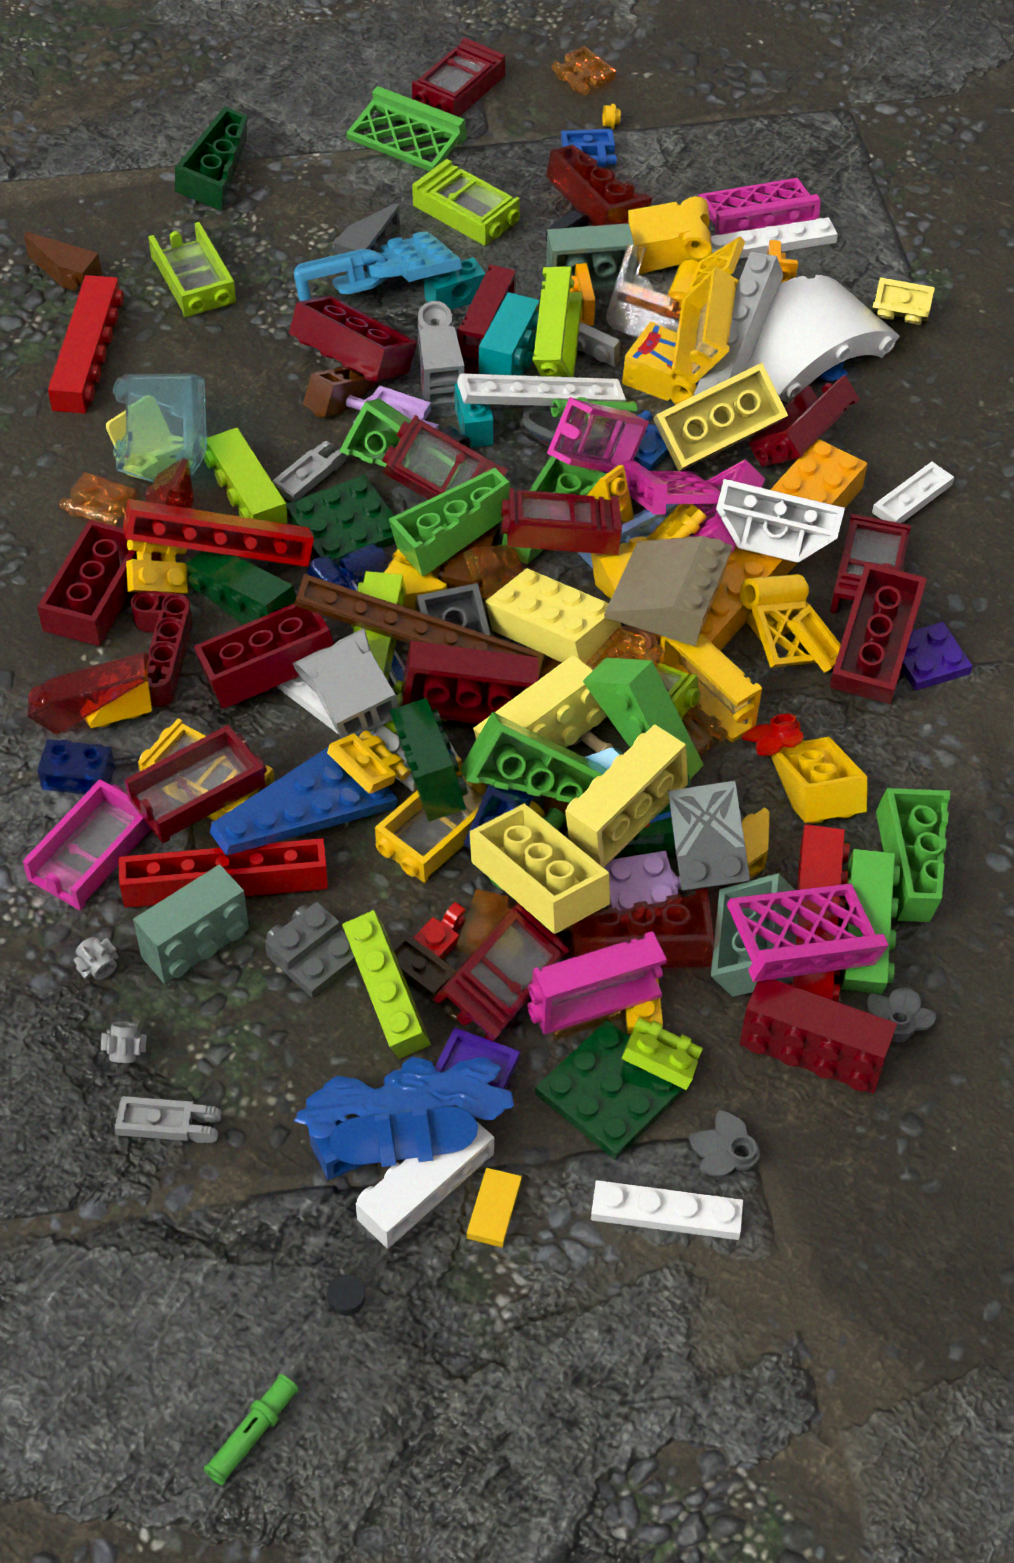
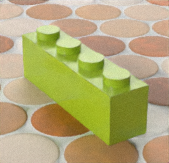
[203,428,288,524]
[351,571,406,682]
[342,910,431,1059]

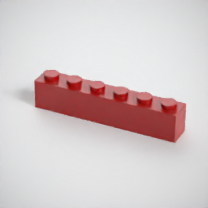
[48,275,124,414]
[123,499,314,567]
[789,825,850,1002]
[119,838,328,908]

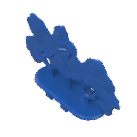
[294,1056,514,1167]

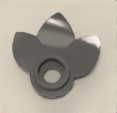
[867,987,936,1042]
[689,1110,760,1177]

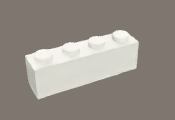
[356,1121,494,1249]

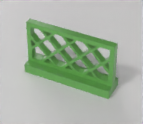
[346,86,467,171]

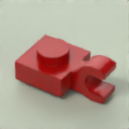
[413,902,467,960]

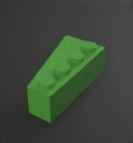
[500,456,606,564]
[583,658,704,779]
[876,788,950,922]

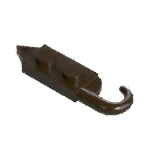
[387,933,459,1022]

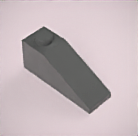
[332,203,400,272]

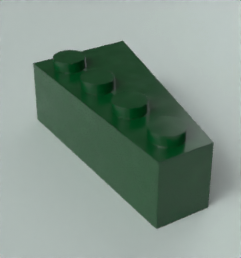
[175,106,248,211]
[185,551,297,625]
[390,698,468,822]

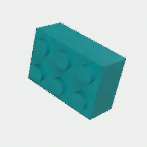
[479,292,540,376]

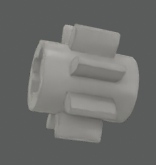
[73,937,119,980]
[101,1022,147,1063]

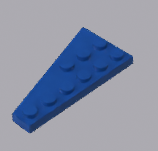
[210,746,398,856]

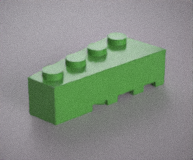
[339,398,471,491]
[389,468,510,577]
[460,712,607,803]
[841,849,900,994]

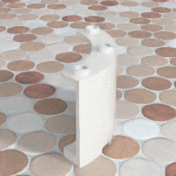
[747,275,900,403]

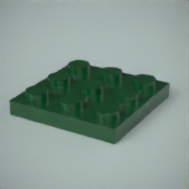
[286,474,396,571]
[535,1020,686,1160]

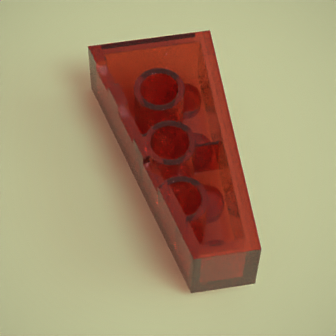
[546,145,652,226]
[571,888,714,968]

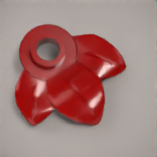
[741,713,804,756]

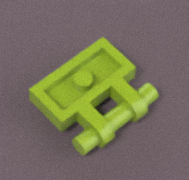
[621,1017,703,1090]

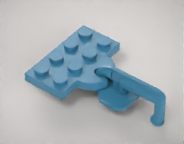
[294,232,462,301]

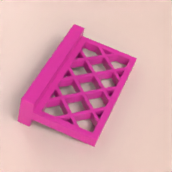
[698,178,821,235]
[623,461,721,515]
[727,883,889,982]

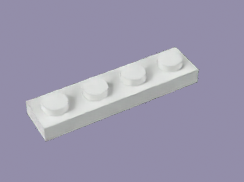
[591,1180,743,1240]

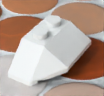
[716,479,845,563]

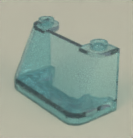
[113,373,207,492]

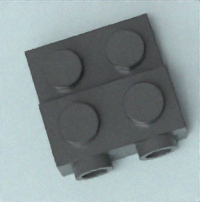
[265,901,357,999]

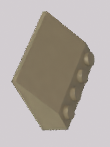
[604,536,733,646]

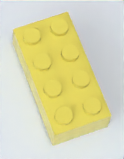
[653,363,788,471]
[485,568,623,666]
[473,655,608,790]
[565,724,688,868]
[469,803,610,934]

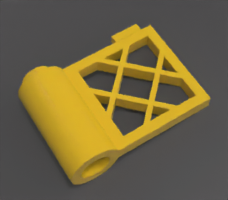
[666,236,745,314]
[740,574,816,668]

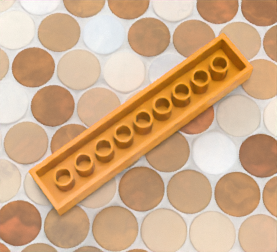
[653,439,868,651]

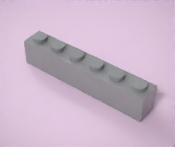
[693,252,783,396]

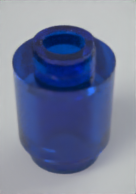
[340,543,387,582]
[307,556,351,589]

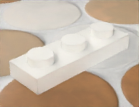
[872,462,954,523]

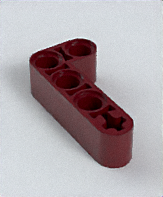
[131,591,192,707]

